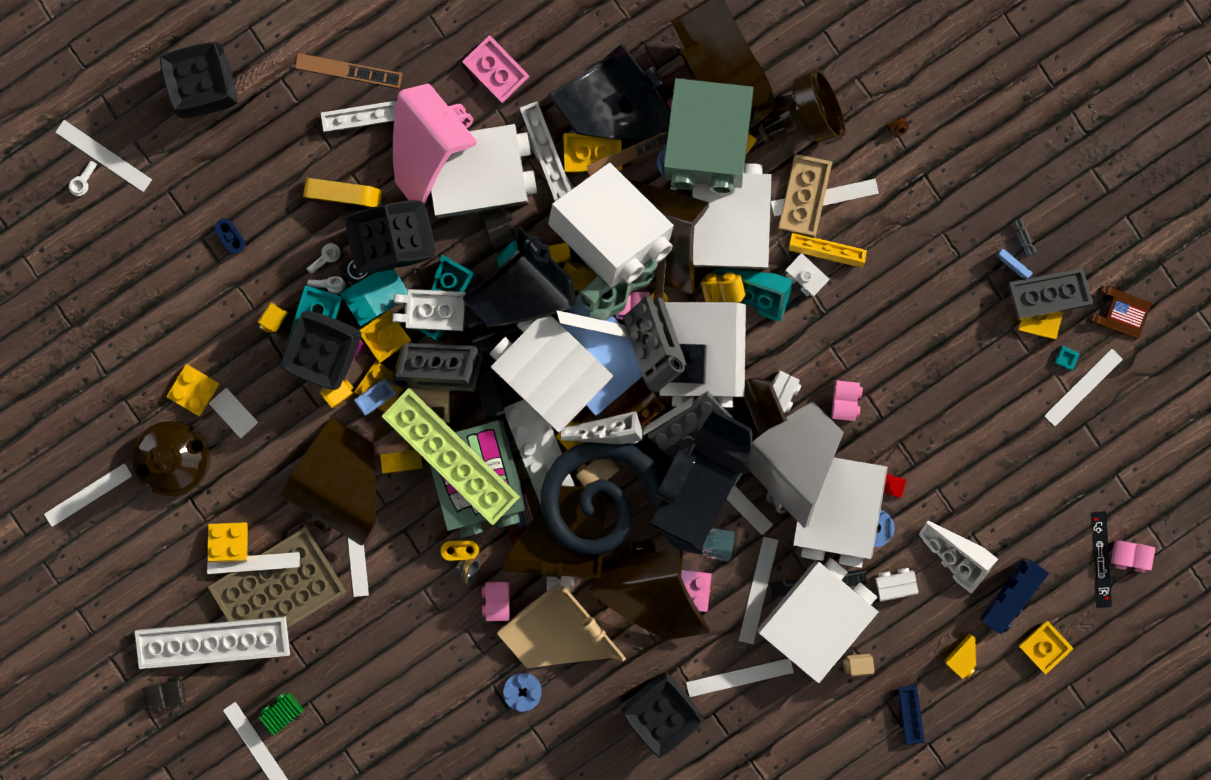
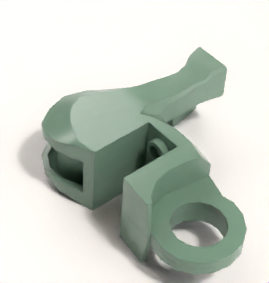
[573,250,658,321]

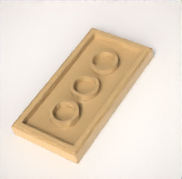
[778,154,832,237]

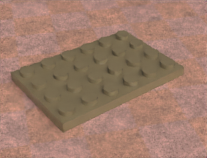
[208,527,346,628]

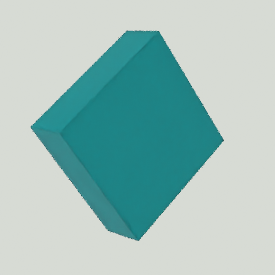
[1054,346,1080,371]

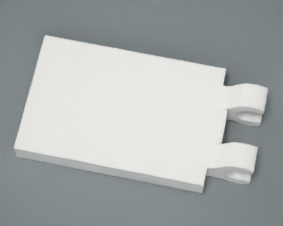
[393,289,467,332]

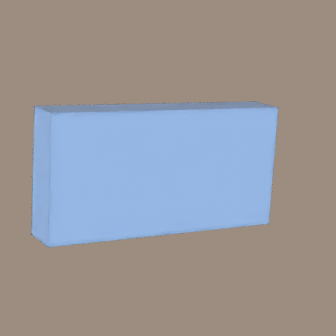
[996,249,1033,279]
[354,378,397,416]

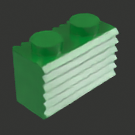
[258,693,304,736]

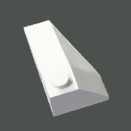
[561,411,642,444]
[919,521,998,594]

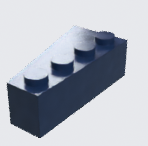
[980,557,1050,634]

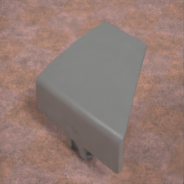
[745,402,844,528]

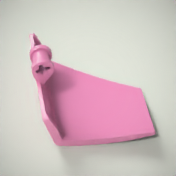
[393,84,477,205]

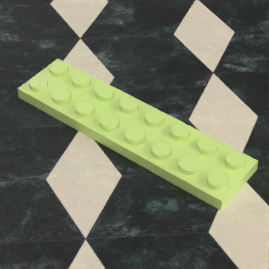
[382,388,520,525]

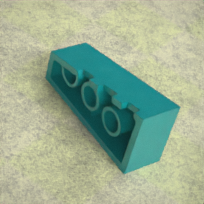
[419,255,478,342]

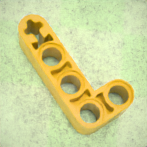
[303,178,383,208]

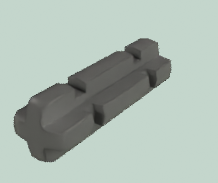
[1012,219,1036,256]

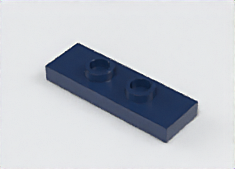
[897,685,925,745]

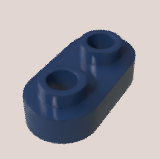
[215,219,246,254]

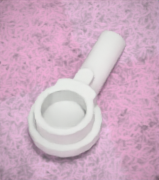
[69,161,97,196]
[307,243,341,274]
[307,276,346,294]

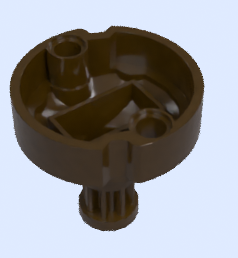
[757,68,846,146]
[132,421,211,496]

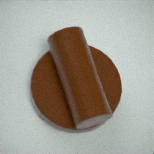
[887,117,909,136]

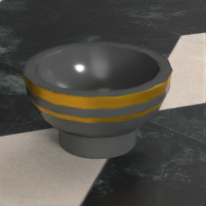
[456,559,480,586]

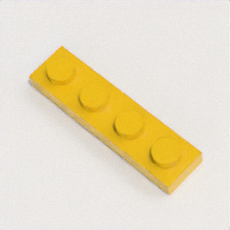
[789,232,867,268]

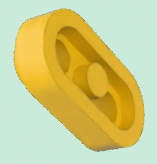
[441,540,479,561]

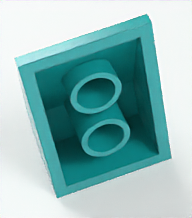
[340,269,408,327]

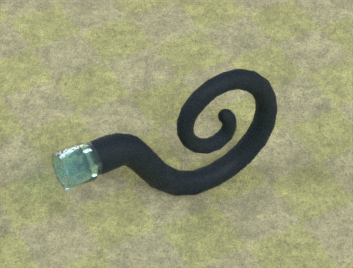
[541,442,736,562]

